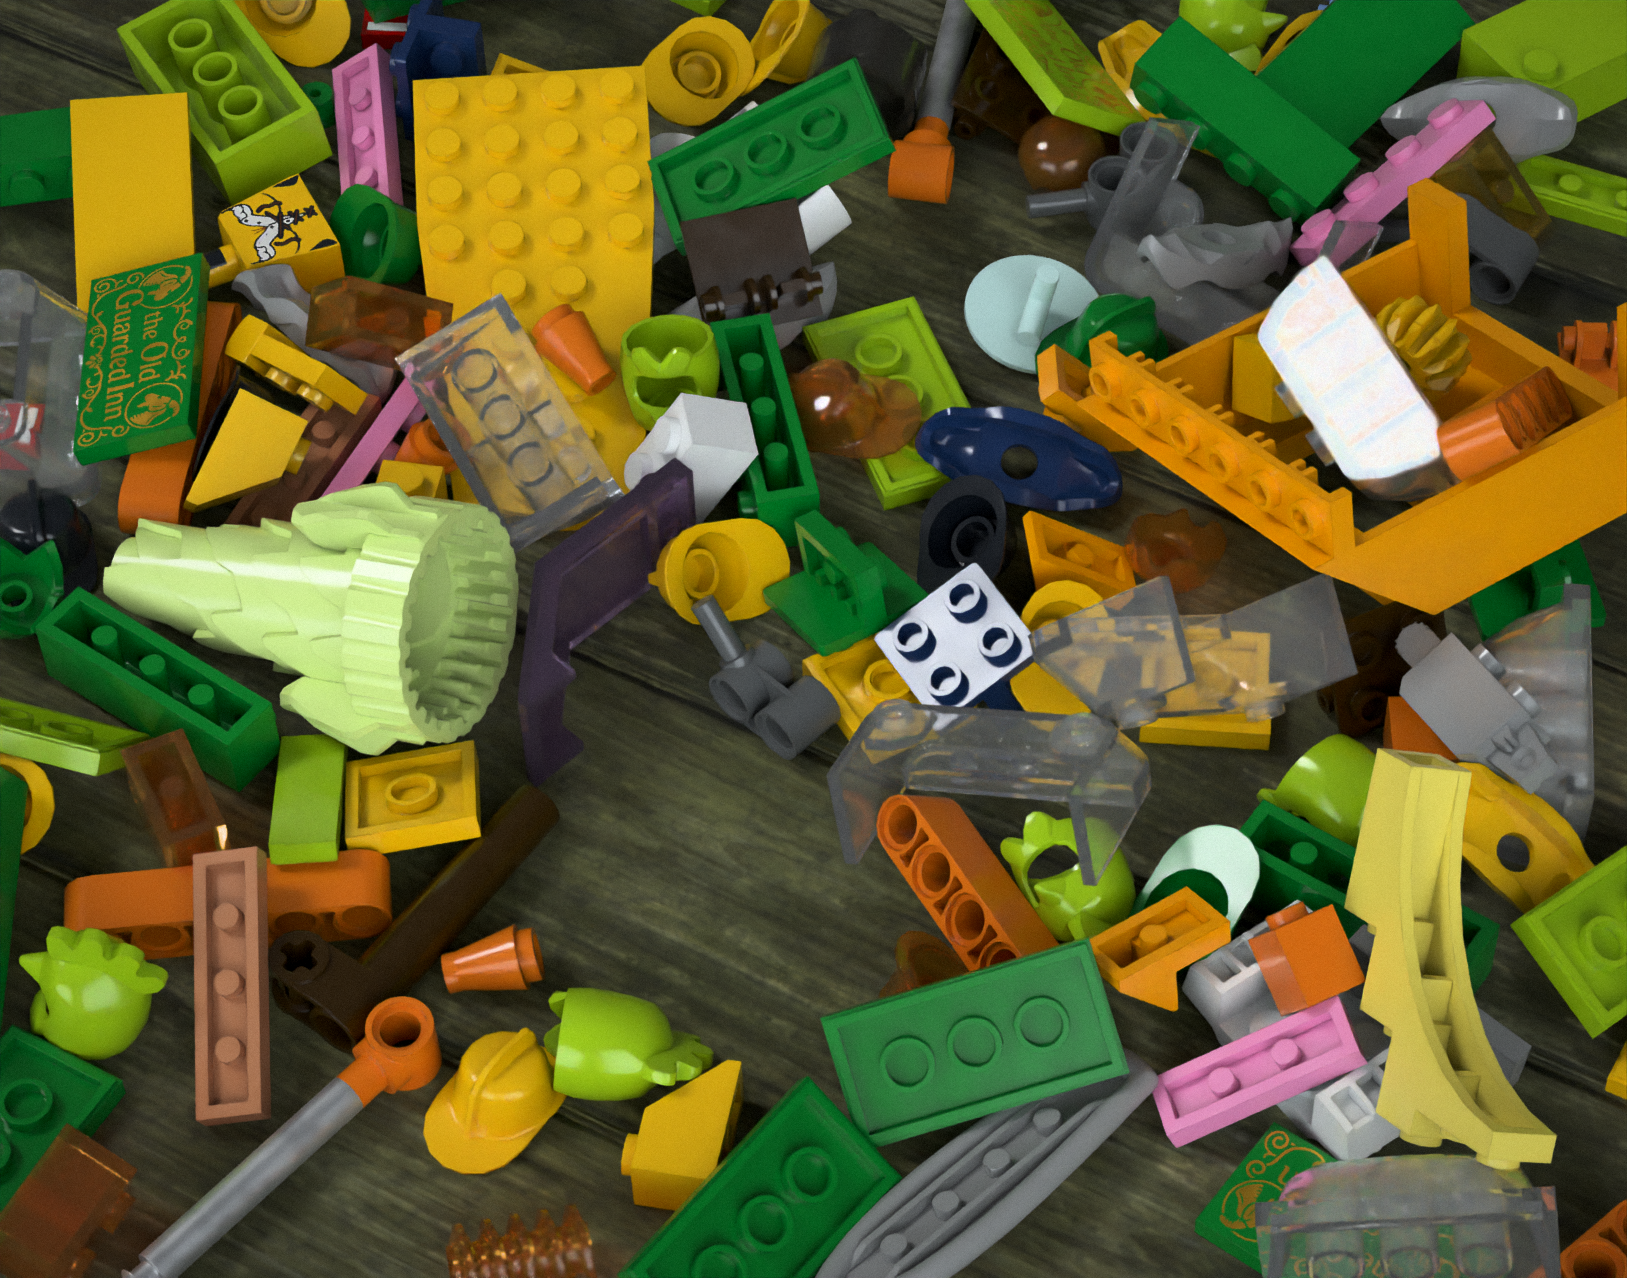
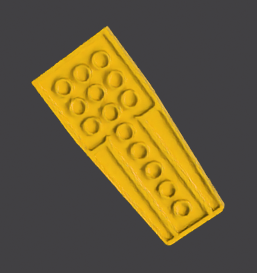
[413,66,655,535]

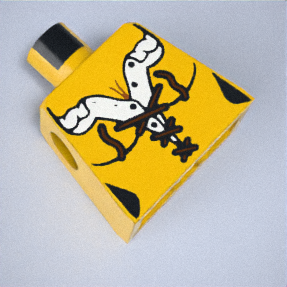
[203,174,347,294]

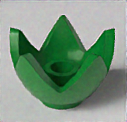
[0,537,65,639]

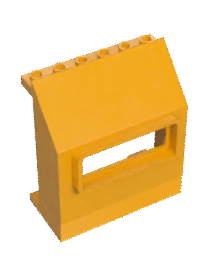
[1074,178,1627,615]

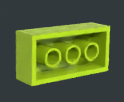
[116,0,333,206]
[1456,0,1627,122]

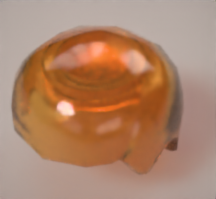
[1018,115,1107,192]
[1124,508,1228,595]

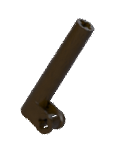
[268,785,560,1054]

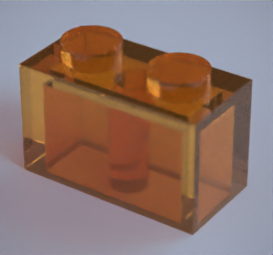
[305,275,453,373]
[120,728,231,868]
[0,1123,138,1278]

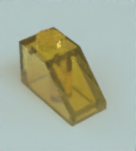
[1428,126,1552,240]

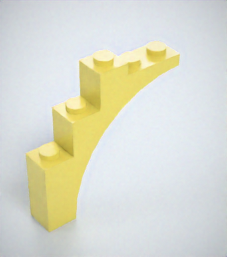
[1344,748,1557,1171]

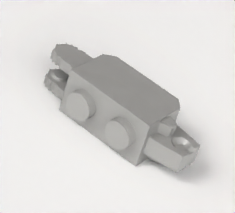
[1395,622,1560,795]

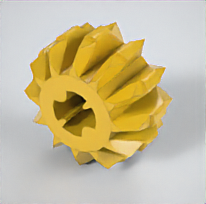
[1362,295,1473,403]

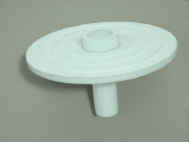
[964,255,1099,374]

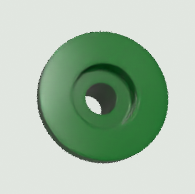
[301,81,336,129]

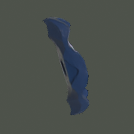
[915,406,1123,511]

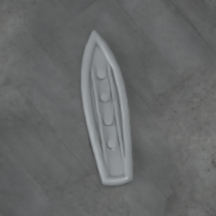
[815,1047,1159,1278]

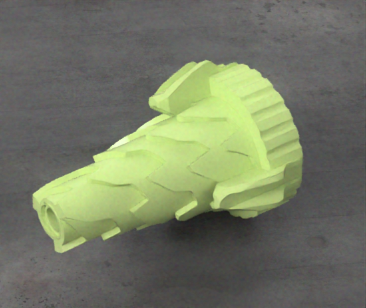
[103,482,519,756]

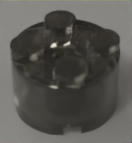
[804,8,927,143]

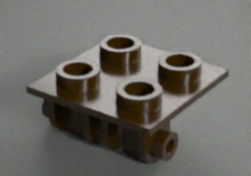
[950,27,1067,162]
[679,198,823,326]
[1316,601,1447,738]

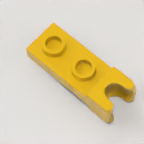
[224,314,368,415]

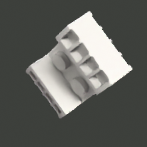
[1182,899,1400,1169]

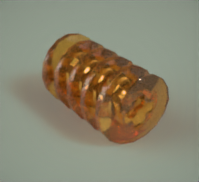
[445,1203,597,1278]

